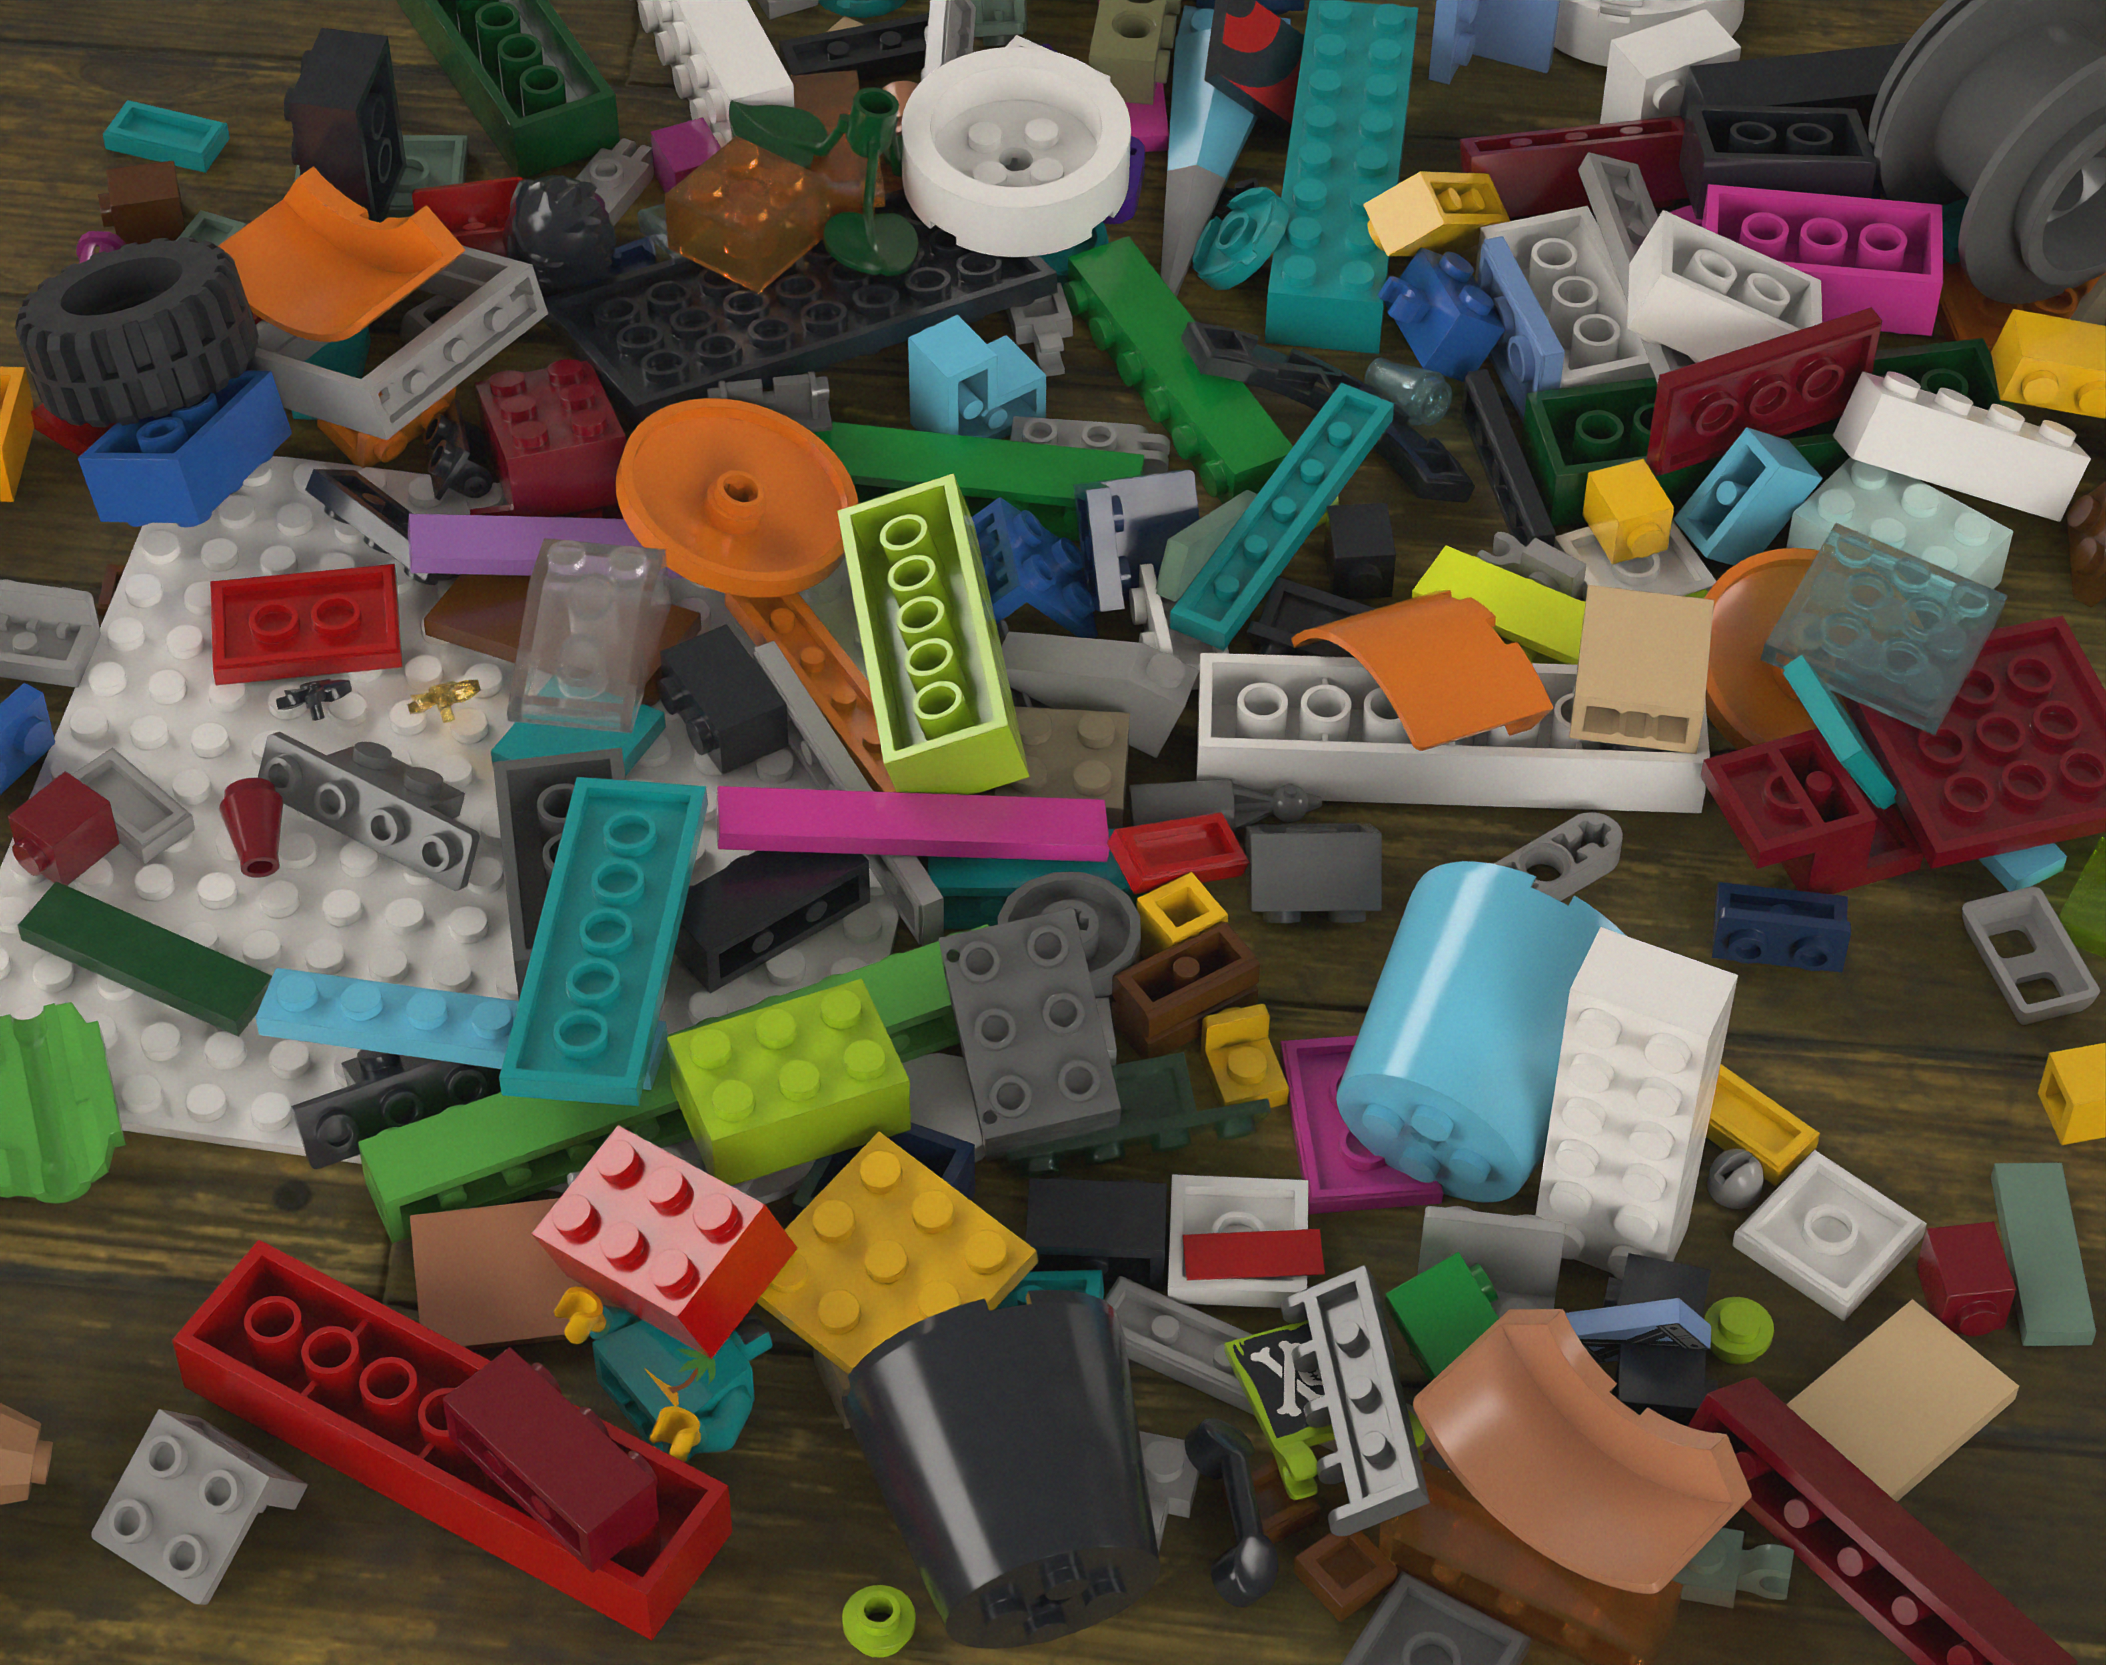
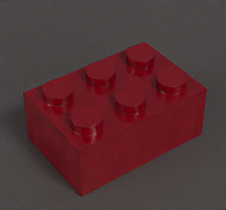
[474,359,627,517]

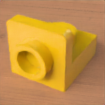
[1200,1004,1289,1119]

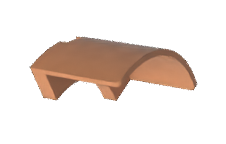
[1413,1309,1752,1594]

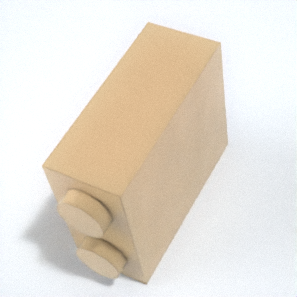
[1569,585,1714,754]

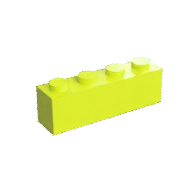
[1412,545,1586,665]

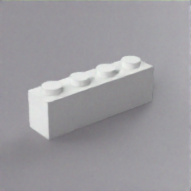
[1833,371,2091,522]

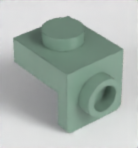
[971,0,1028,46]

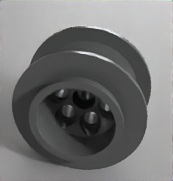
[1868,0,2106,304]

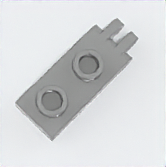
[575,138,654,226]
[1010,416,1170,475]

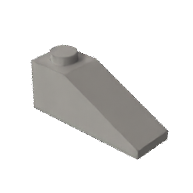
[1001,631,1199,758]

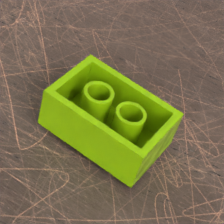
[667,978,911,1186]

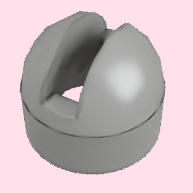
[1707,1148,1764,1209]

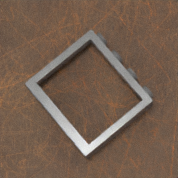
[245,246,548,440]

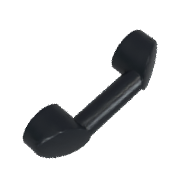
[1185,1418,1278,1608]

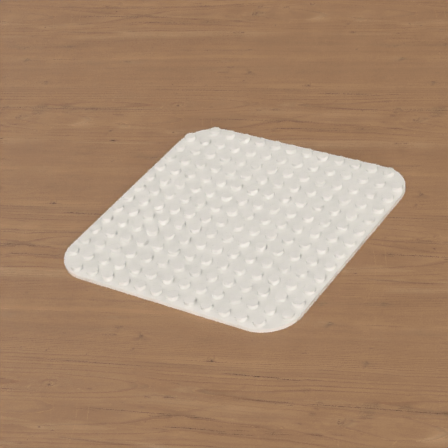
[0,456,901,1204]

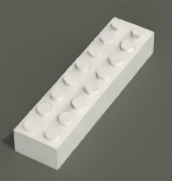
[1196,653,1710,813]

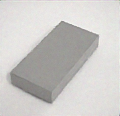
[72,747,195,864]

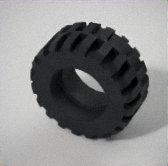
[15,237,259,427]

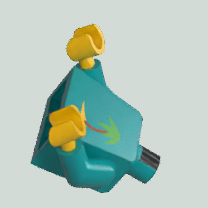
[553,1286,772,1463]

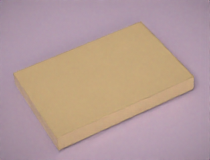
[1786,1299,2019,1502]

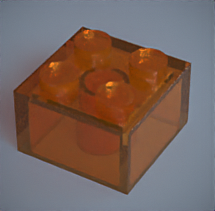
[665,136,829,293]

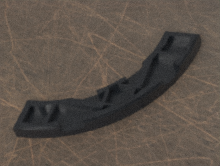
[1181,322,1475,503]

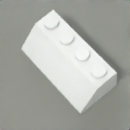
[1475,206,1655,389]

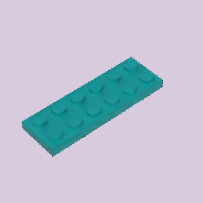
[499,777,708,1106]

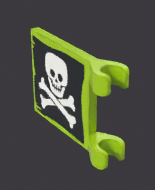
[1224,1320,1425,1500]

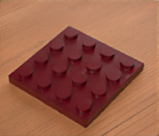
[1831,615,2106,869]

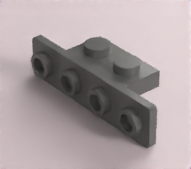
[258,732,480,891]

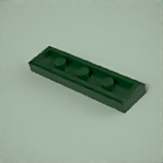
[17,881,272,1037]

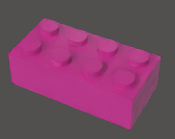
[1701,184,1943,336]

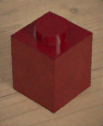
[8,771,120,886]
[1916,1221,2016,1336]

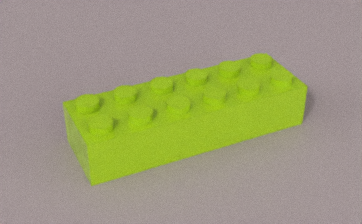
[837,473,1030,795]

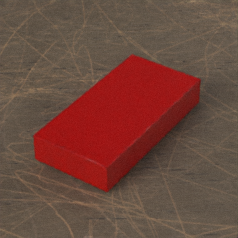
[1107,812,1250,894]

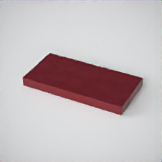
[1646,307,1882,476]

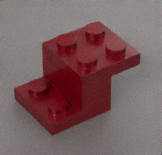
[1700,728,1923,895]

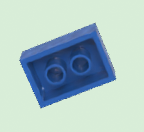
[78,371,292,528]

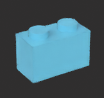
[1673,427,1823,565]

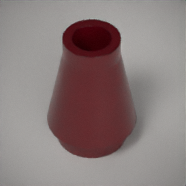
[219,778,284,878]

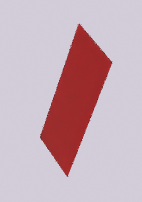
[1182,1229,1325,1281]

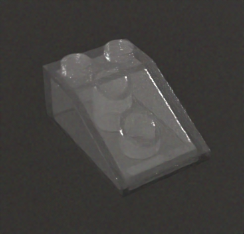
[507,538,671,733]

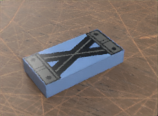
[1565,1298,1711,1363]

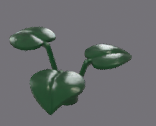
[729,88,918,276]

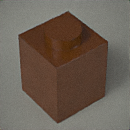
[98,160,185,245]

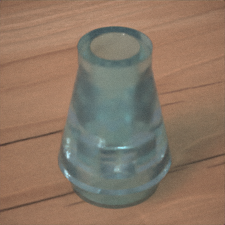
[1365,357,1452,426]

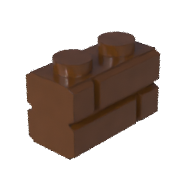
[1111,921,1260,1063]

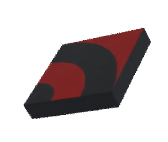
[1204,0,1304,133]

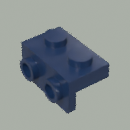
[1712,882,1851,972]

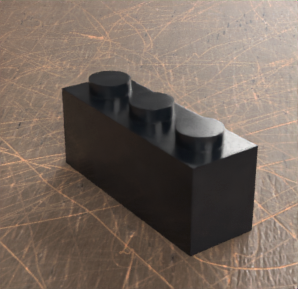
[674,851,870,994]

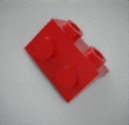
[412,177,524,258]

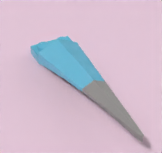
[1161,5,1291,297]

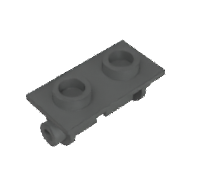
[707,371,832,432]

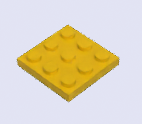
[756,1131,1038,1375]

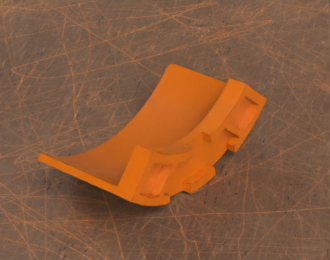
[217,166,466,342]
[1291,590,1554,751]

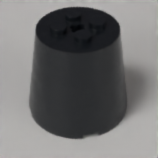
[841,1290,1160,1649]

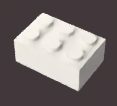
[1627,210,1822,363]

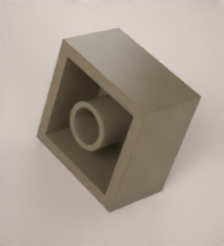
[995,706,1130,829]

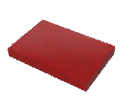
[210,564,403,685]

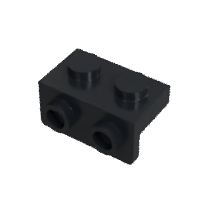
[1247,576,1376,658]

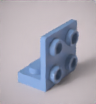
[1428,0,1560,85]

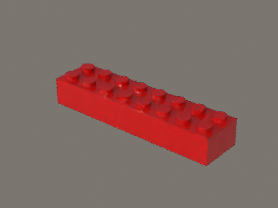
[172,1240,733,1640]

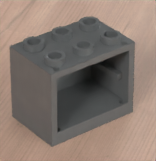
[939,907,1121,1161]

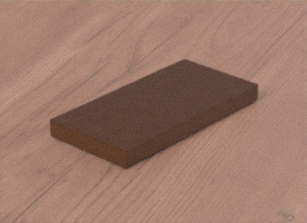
[424,574,702,705]

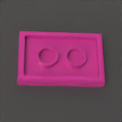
[1280,1036,1443,1214]

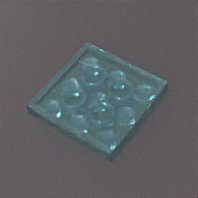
[1760,523,2008,735]

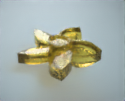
[407,680,481,723]

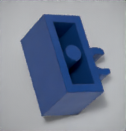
[1378,247,1506,382]

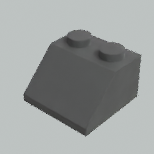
[1244,823,1382,923]

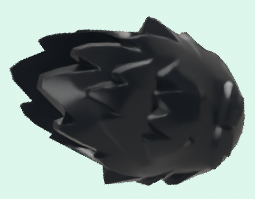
[502,175,617,296]

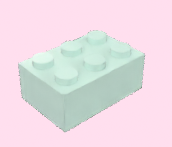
[1786,457,2013,642]

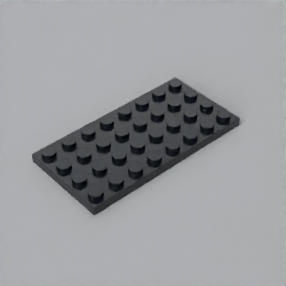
[542,188,1058,426]

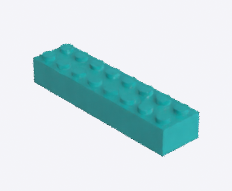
[1265,0,1418,354]

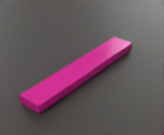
[716,786,1110,862]

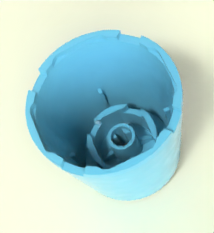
[1336,861,1626,1202]

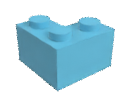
[908,315,1046,439]

